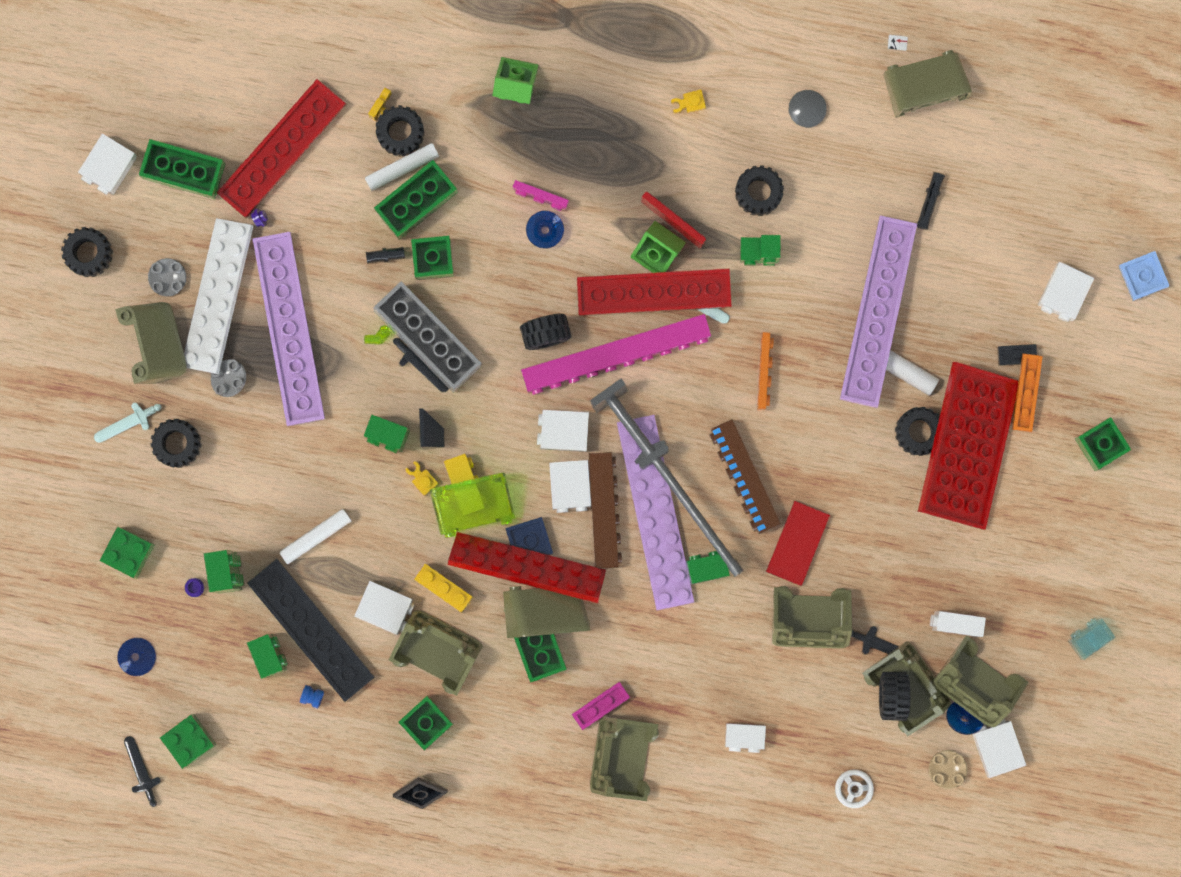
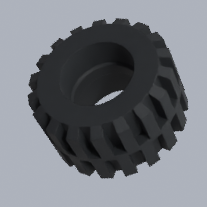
[375,105,424,156]
[735,165,784,216]
[61,227,113,277]
[520,313,572,350]
[895,407,940,456]
[150,418,202,468]
[879,672,911,721]

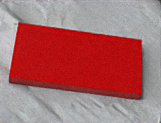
[641,191,706,250]
[766,501,830,586]

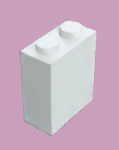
[78,134,138,195]
[1038,262,1094,322]
[537,410,589,452]
[549,460,591,513]
[354,581,415,635]
[930,611,986,637]
[972,718,1026,778]

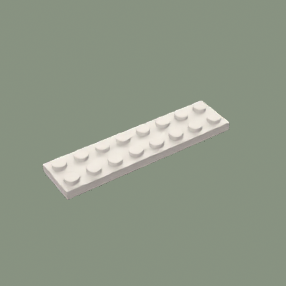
[184,218,254,375]

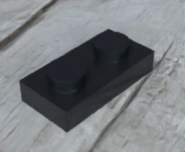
[997,344,1037,366]

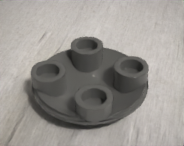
[788,90,827,128]

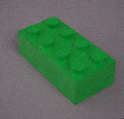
[139,139,226,200]
[374,160,458,240]
[203,550,245,594]
[504,610,567,683]

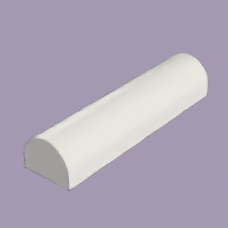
[365,143,439,191]
[886,350,939,396]
[280,509,352,564]

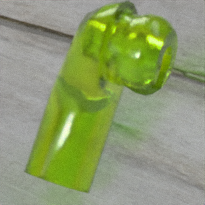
[364,325,391,345]

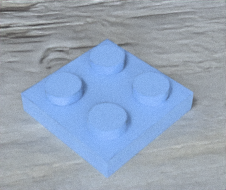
[1119,251,1169,301]

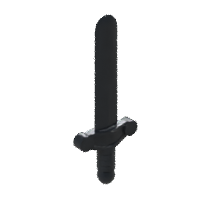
[393,338,449,392]
[851,626,899,655]
[124,736,161,807]

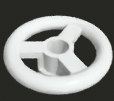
[835,769,874,808]

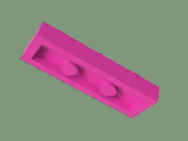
[512,180,569,211]
[572,682,630,730]

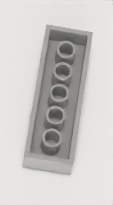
[373,281,481,393]

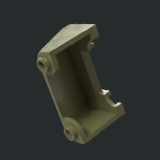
[883,50,972,118]
[115,302,187,384]
[503,586,590,638]
[772,586,852,648]
[389,610,483,696]
[934,635,1029,727]
[862,641,951,737]
[590,716,659,801]

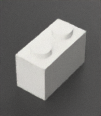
[725,723,766,753]

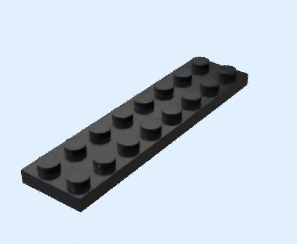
[247,559,375,702]

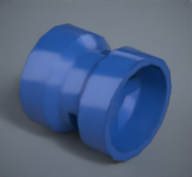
[300,685,324,709]

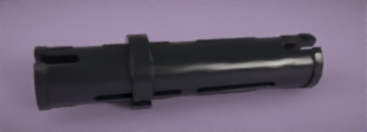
[917,172,945,230]

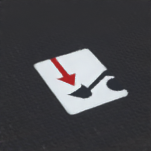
[888,35,908,51]

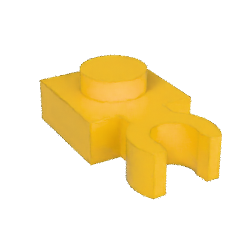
[368,87,392,121]
[671,89,706,114]
[405,461,439,496]

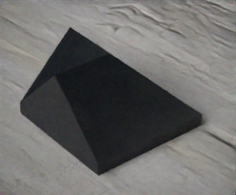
[419,408,445,450]
[393,775,448,809]

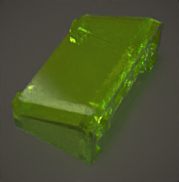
[429,472,516,538]

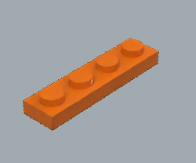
[757,332,774,411]
[1012,353,1043,432]

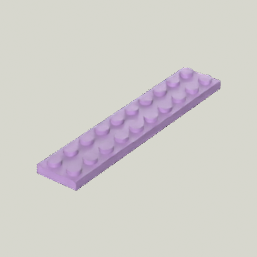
[840,215,917,408]
[253,232,325,426]
[617,415,694,610]

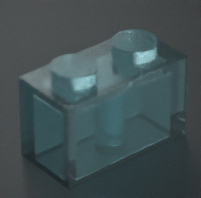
[1068,618,1116,660]

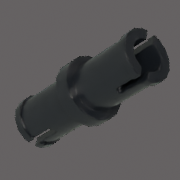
[366,247,405,264]

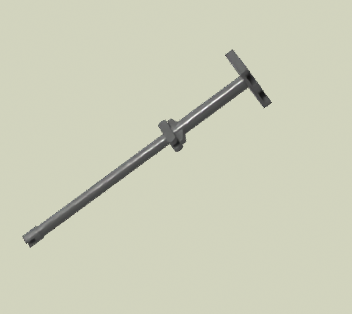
[590,378,743,577]

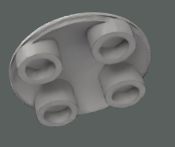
[148,258,186,296]
[211,359,246,397]

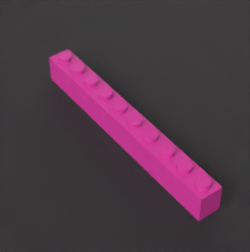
[521,314,711,395]

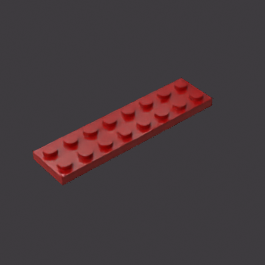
[217,79,346,218]
[577,268,732,316]
[447,532,606,603]

